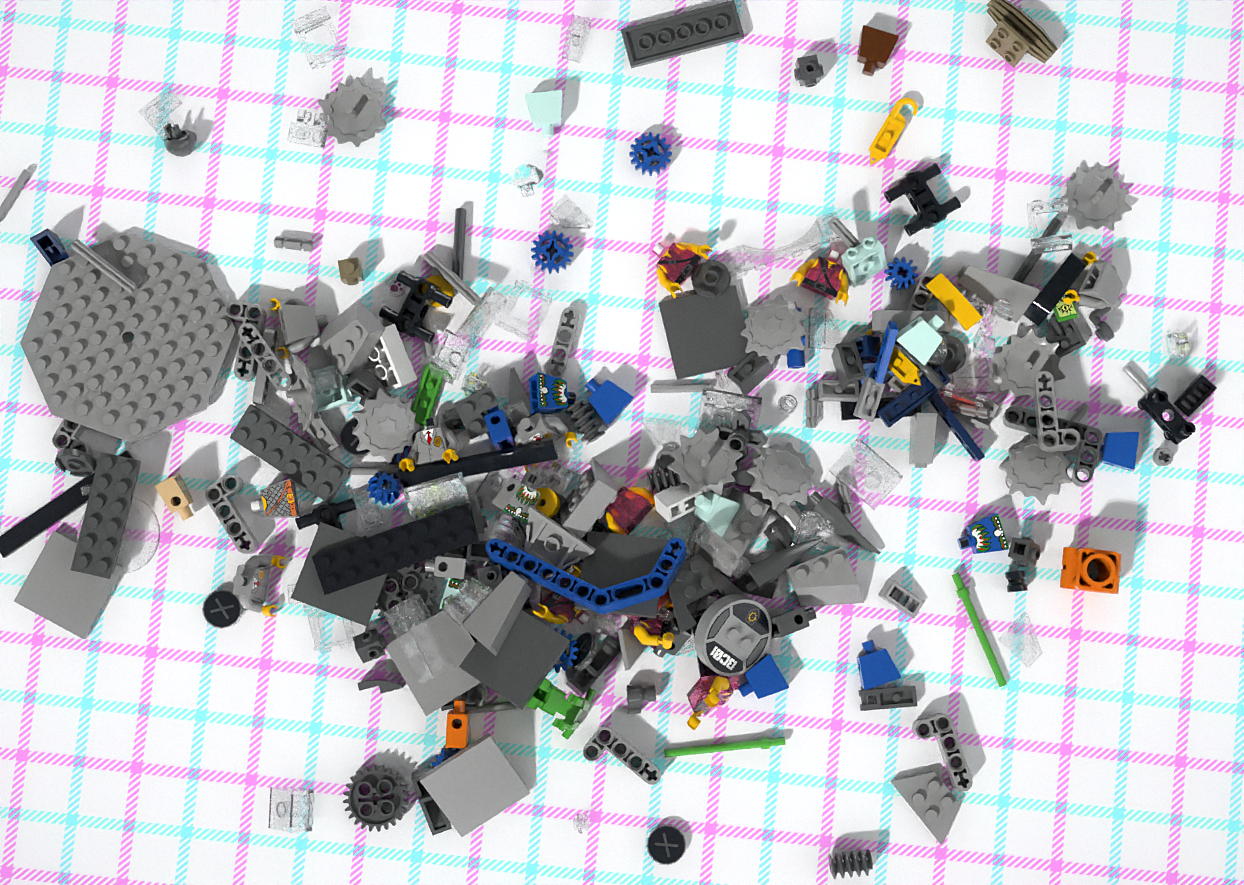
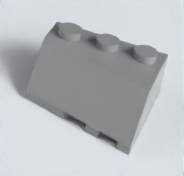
[319,301,385,375]
[559,458,618,539]
[785,547,864,607]

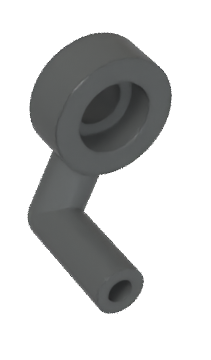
[1089,307,1115,342]

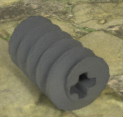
[565,400,606,445]
[646,466,686,494]
[829,849,873,879]

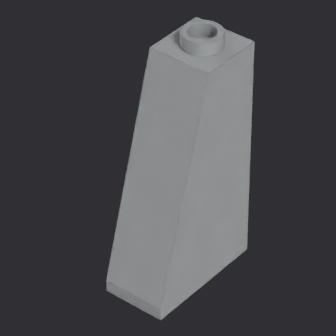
[956,265,1041,323]
[462,571,532,656]

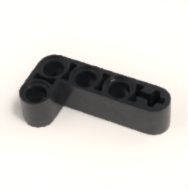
[1023,252,1088,326]

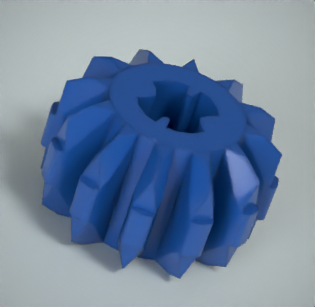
[884,257,918,291]
[366,471,402,506]

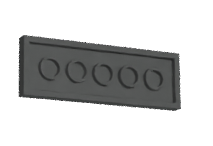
[621,0,744,69]
[230,404,351,503]
[71,452,142,579]

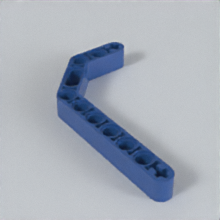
[486,538,687,614]

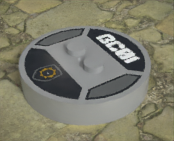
[694,594,772,676]

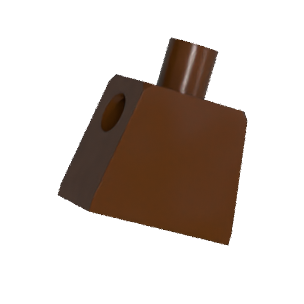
[857,25,899,76]

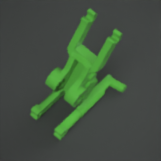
[526,678,596,739]

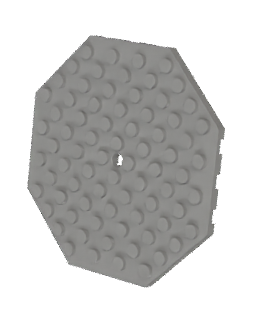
[20,233,237,444]

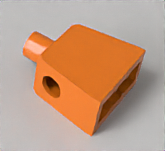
[445,699,470,748]

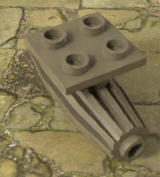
[985,0,1058,67]

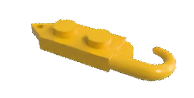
[868,97,918,165]
[865,328,921,386]

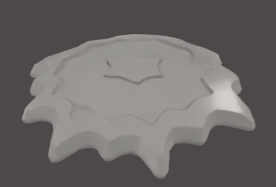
[318,77,386,147]
[1060,167,1132,231]
[741,294,809,364]
[991,328,1066,400]
[286,354,316,431]
[352,388,421,463]
[668,428,743,495]
[999,434,1072,506]
[747,442,815,510]

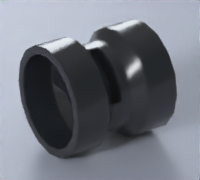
[1005,570,1028,592]

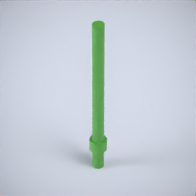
[951,572,1007,687]
[664,737,786,758]

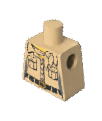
[155,473,194,521]

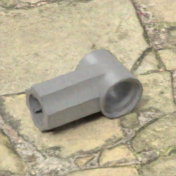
[770,501,810,533]

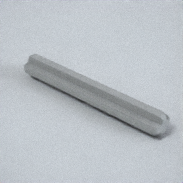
[71,239,138,294]
[423,251,481,305]

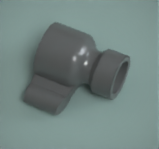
[626,684,656,714]

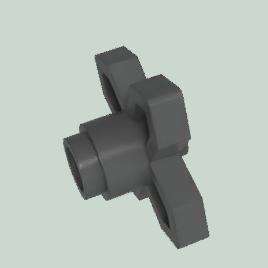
[717,410,768,462]

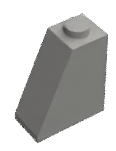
[909,413,937,468]

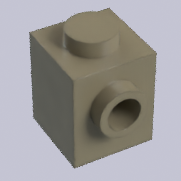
[338,257,364,285]

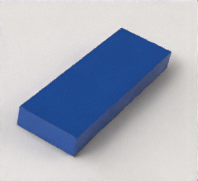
[873,320,898,384]

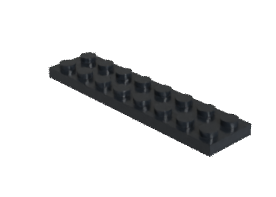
[312,503,480,595]

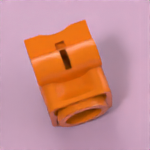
[1060,547,1122,594]

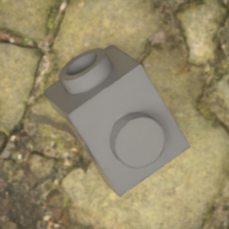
[970,395,1000,430]

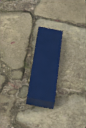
[877,364,952,428]
[928,392,985,462]

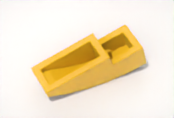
[925,272,983,331]

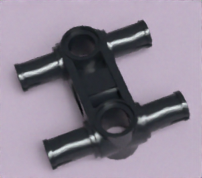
[884,163,961,237]
[379,270,453,344]
[1137,387,1196,445]
[295,498,366,538]

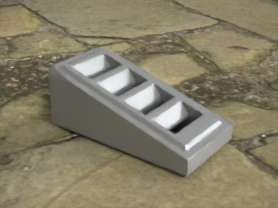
[878,579,924,618]

